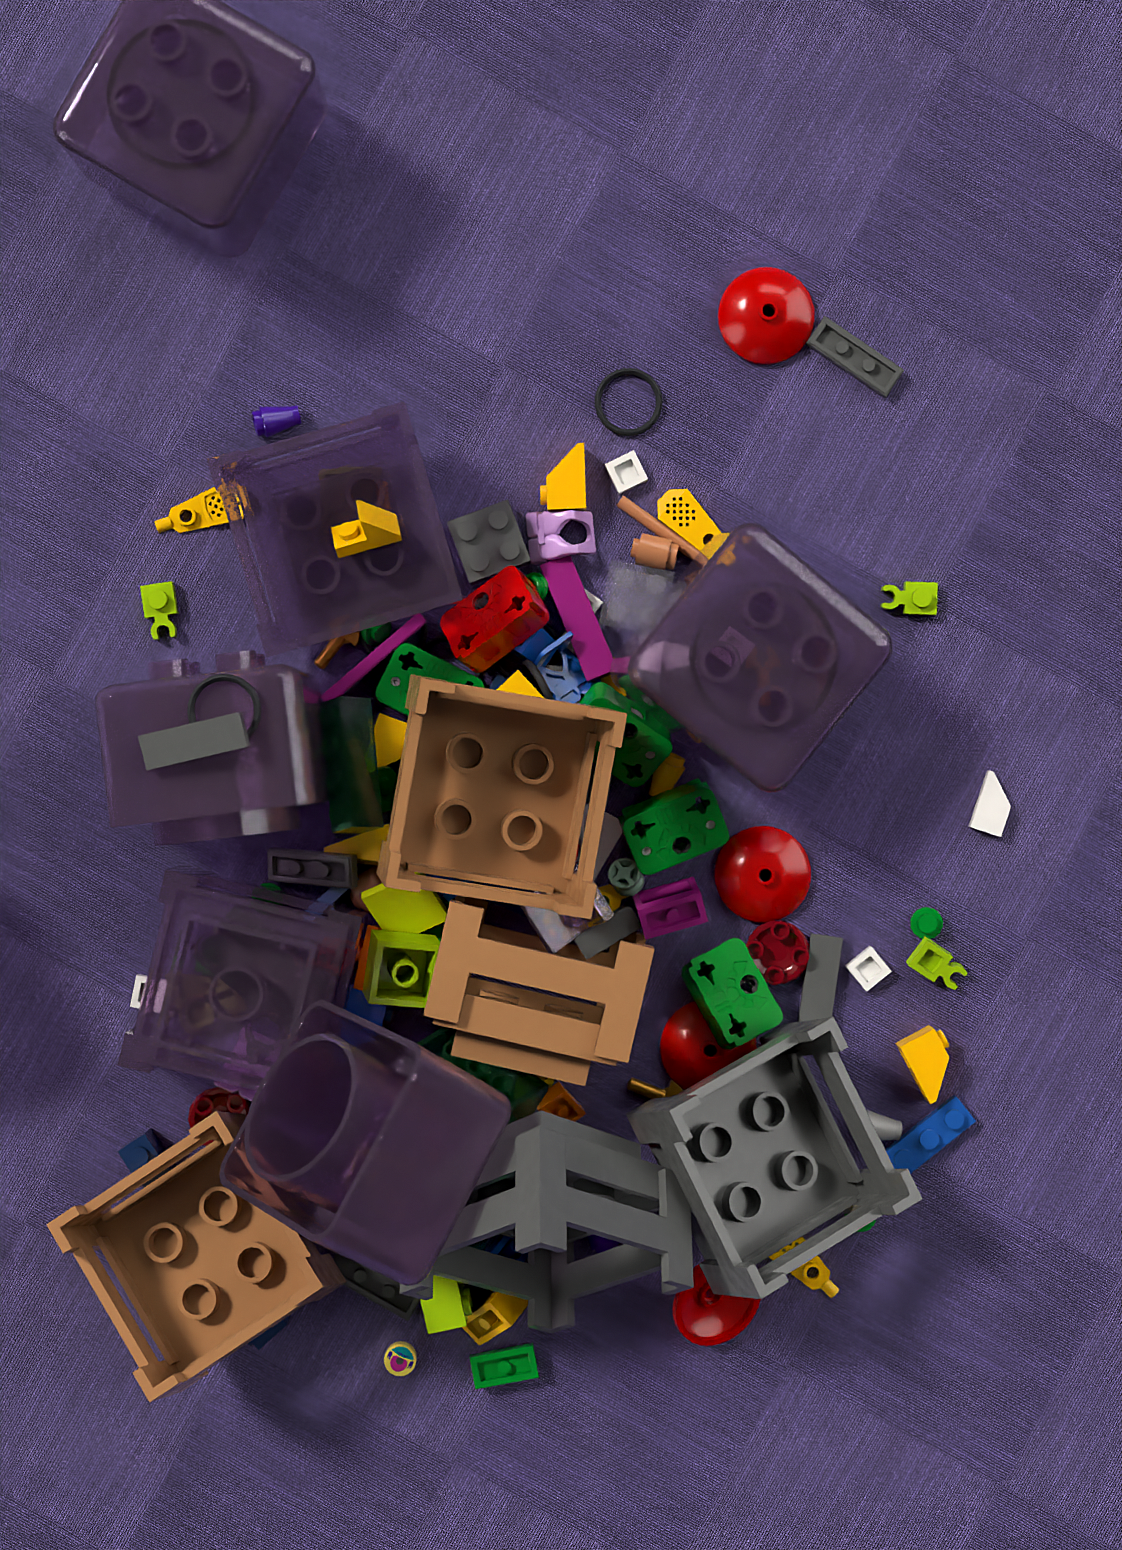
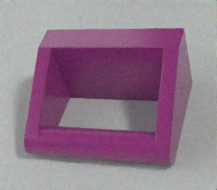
[632,876,708,940]

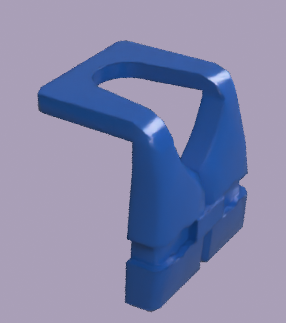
[534,631,601,703]

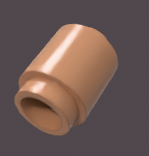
[630,533,679,571]

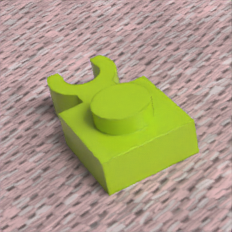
[140,581,179,640]
[880,581,938,616]
[906,936,968,990]

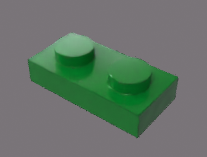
[469,1343,539,1389]

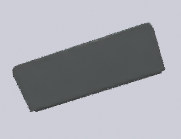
[573,904,641,959]

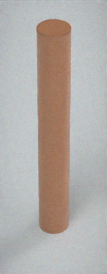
[616,496,702,562]

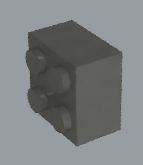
[447,499,531,586]

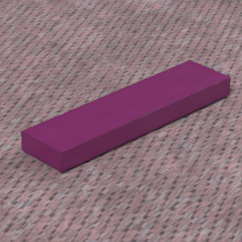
[540,555,618,684]
[320,611,428,705]

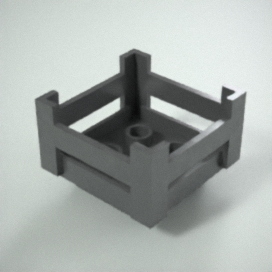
[626,1017,923,1299]
[400,1110,694,1333]

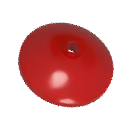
[718,267,815,365]
[714,826,811,922]
[660,1001,757,1089]
[673,1260,761,1346]

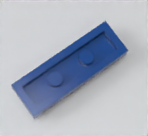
[885,1095,976,1174]

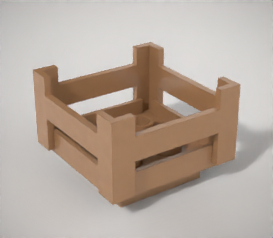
[377,674,627,919]
[423,895,655,1086]
[46,1111,347,1402]

